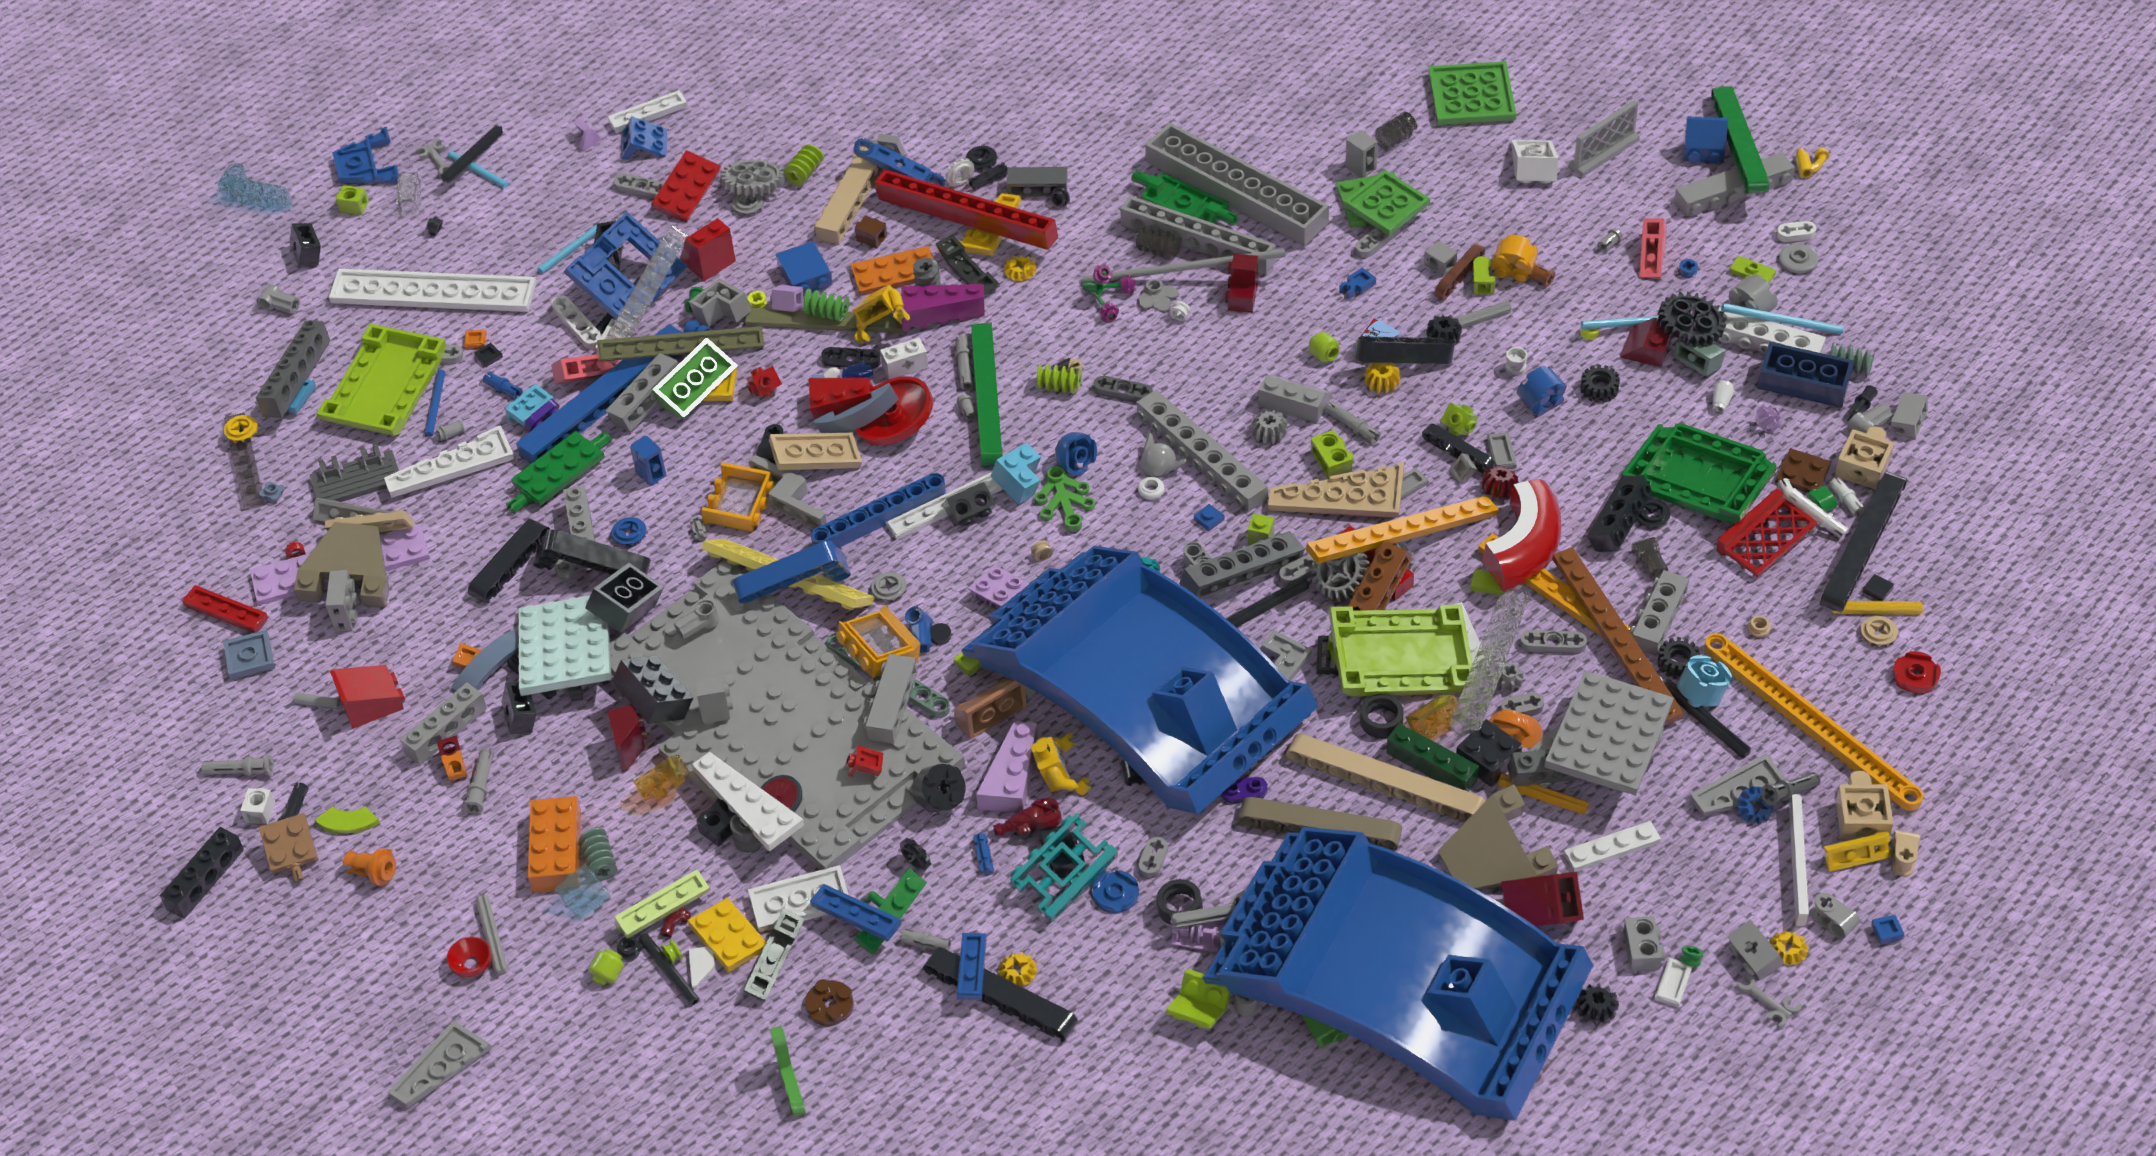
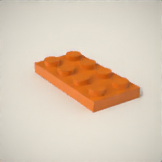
[850,246,933,296]

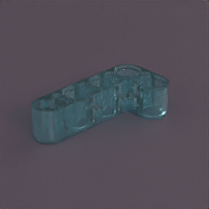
[218,163,293,212]

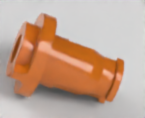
[343,848,396,886]

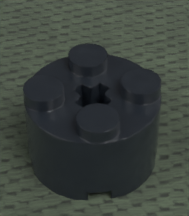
[912,764,966,813]

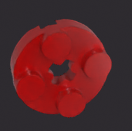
[1893,651,1941,693]

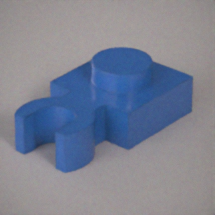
[1339,267,1376,299]

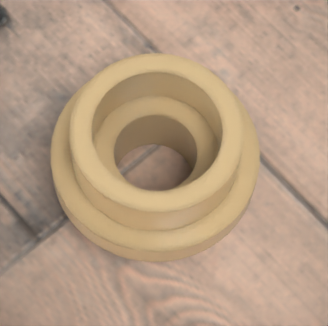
[1748,616,1771,637]

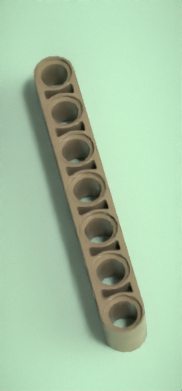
[1238,797,1402,851]

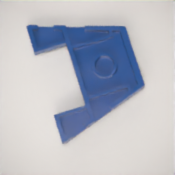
[332,127,401,184]

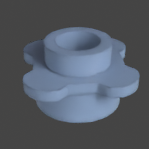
[259,482,285,502]

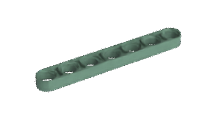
[826,633,950,718]

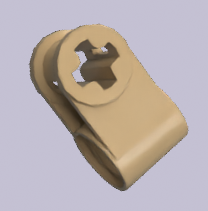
[1892,830,1920,876]

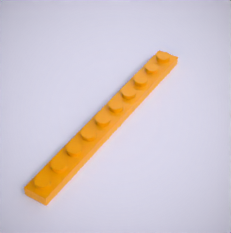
[1305,495,1499,564]

